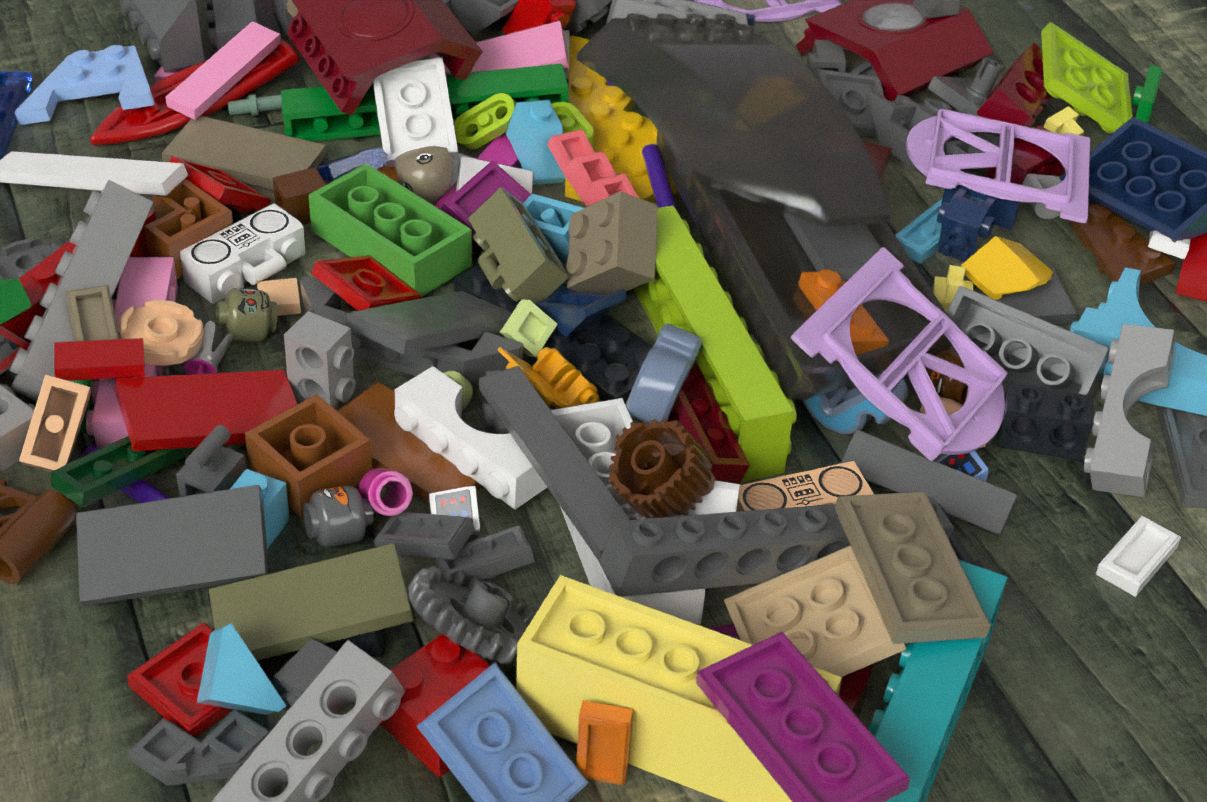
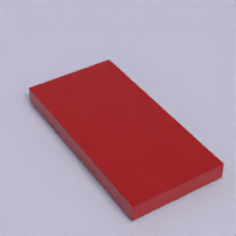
[114,370,297,451]

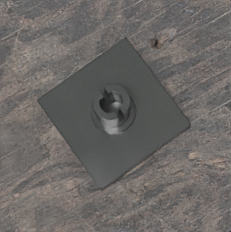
[928,58,1003,117]

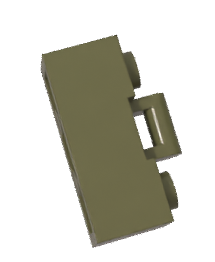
[468,187,570,304]

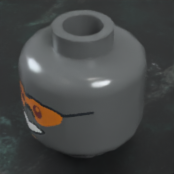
[303,485,373,548]

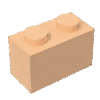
[19,375,91,472]

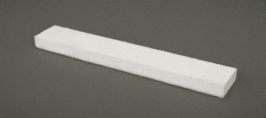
[0,151,188,196]

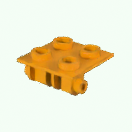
[498,347,599,409]

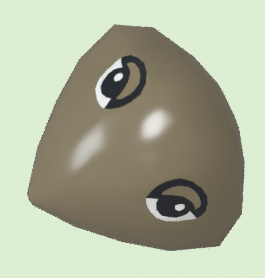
[395,146,453,205]

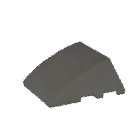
[868,92,1000,177]

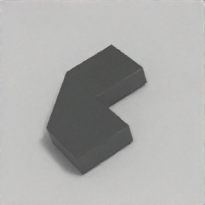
[128,709,271,786]

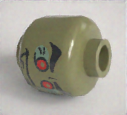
[215,288,277,343]

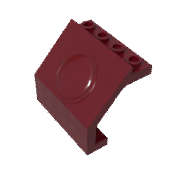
[287,0,483,115]

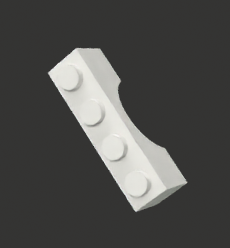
[394,366,547,509]

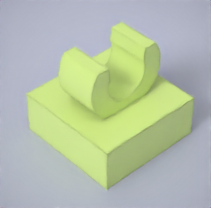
[500,299,557,357]

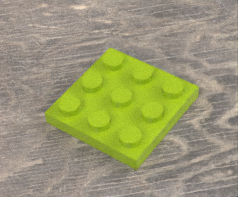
[1041,22,1133,134]

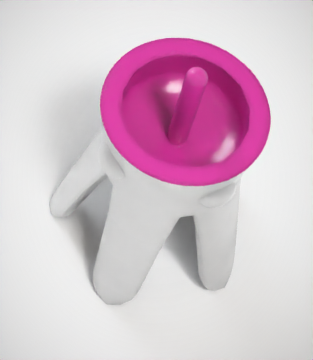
[184,321,233,375]

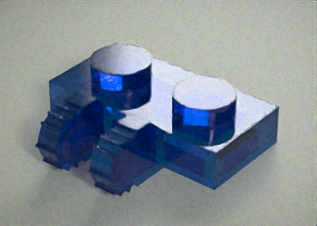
[310,147,388,183]

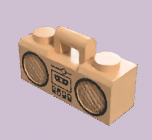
[736,461,874,512]

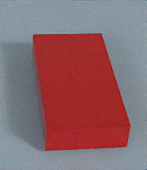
[54,338,145,381]

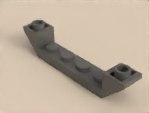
[300,275,523,390]

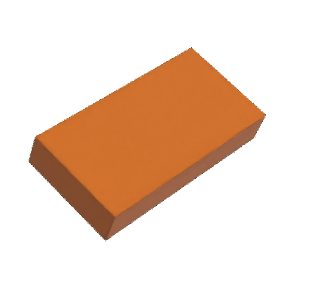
[576,700,633,785]

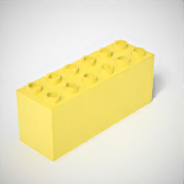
[516,575,842,802]

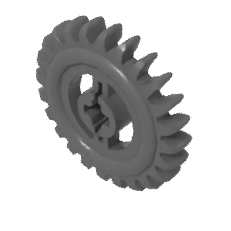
[408,566,537,667]

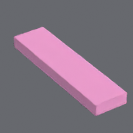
[165,21,281,120]

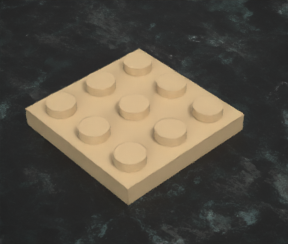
[724,546,906,677]

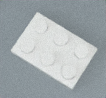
[373,58,458,168]

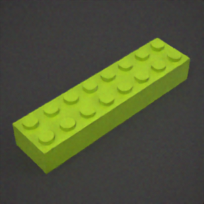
[633,205,796,482]

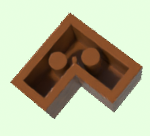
[144,179,233,279]

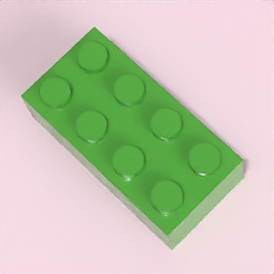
[309,163,472,296]

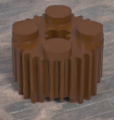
[608,419,715,519]

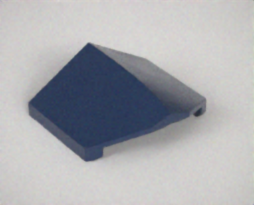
[535,288,627,337]

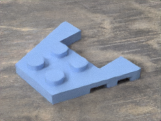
[15,45,155,125]

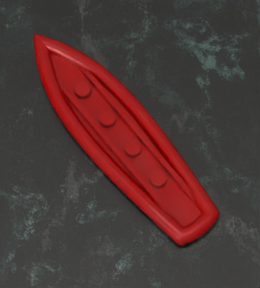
[90,38,300,146]

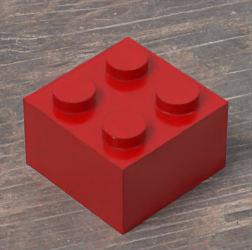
[380,634,514,778]

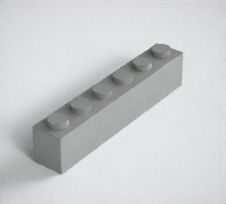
[9,180,153,401]

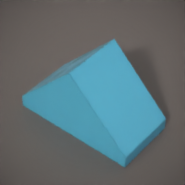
[197,623,286,715]

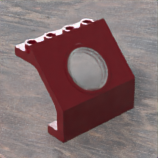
[795,0,993,101]

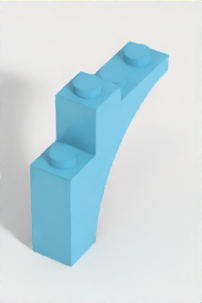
[1070,267,1207,416]

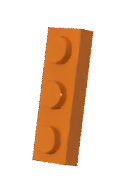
[798,269,889,355]

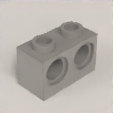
[284,311,356,410]

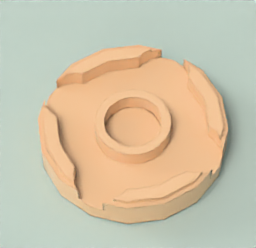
[118,300,203,366]

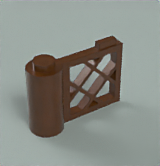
[0,478,78,584]

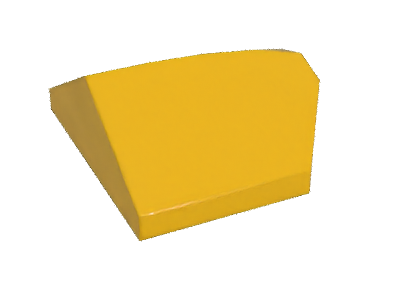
[961,236,1054,300]

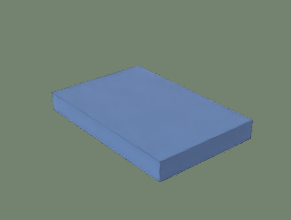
[417,663,588,802]

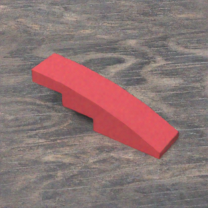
[547,129,638,207]

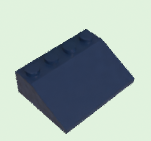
[1060,117,1207,243]

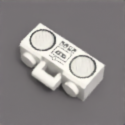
[180,203,306,304]

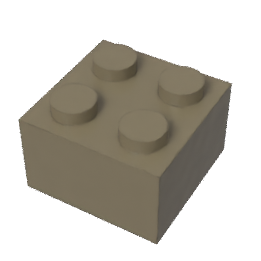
[566,191,658,295]

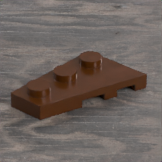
[1069,203,1175,287]

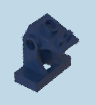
[937,172,1021,262]

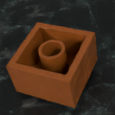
[245,394,372,519]

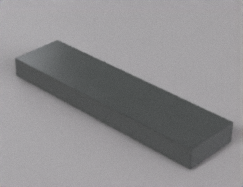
[841,429,1018,537]

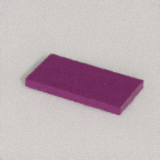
[696,632,910,802]

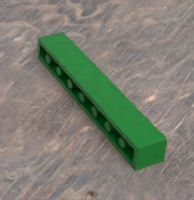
[281,63,568,142]

